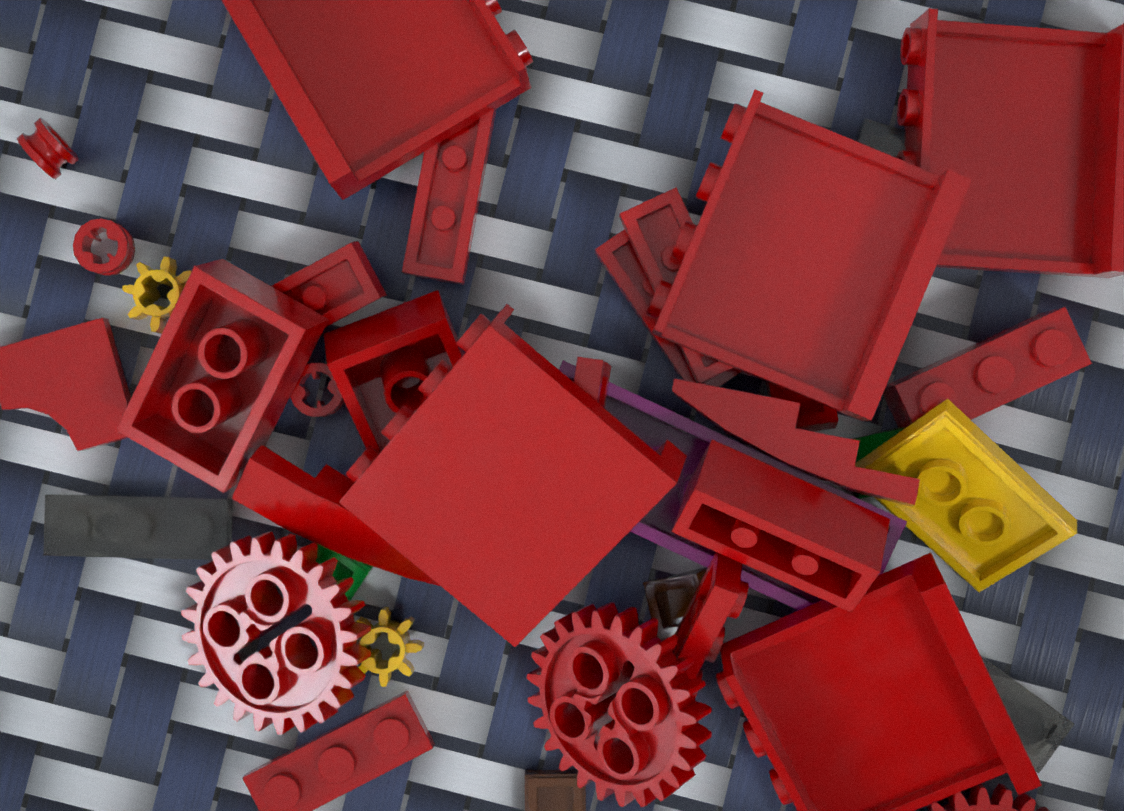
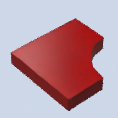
[0,317,131,451]

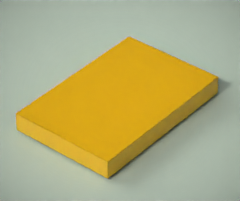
[855,398,1077,592]

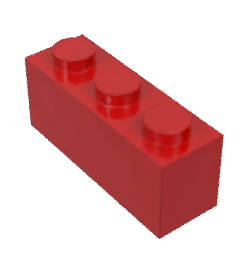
[883,307,1092,427]
[672,439,890,613]

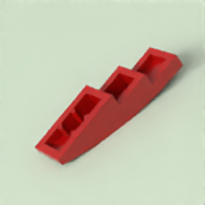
[672,379,920,507]
[231,445,440,586]

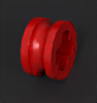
[17,118,79,180]
[73,218,135,276]
[290,363,344,417]

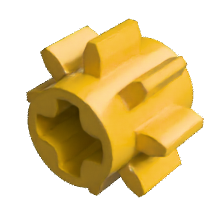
[122,256,192,334]
[356,607,424,687]

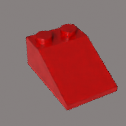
[324,290,464,453]

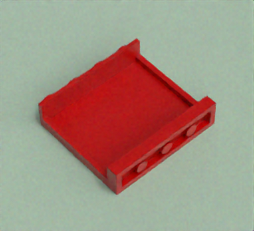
[222,0,533,200]
[896,8,1124,278]
[646,89,973,421]
[339,304,687,647]
[716,552,1042,811]

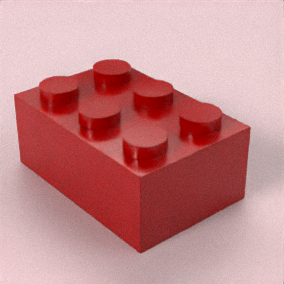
[116,259,329,493]

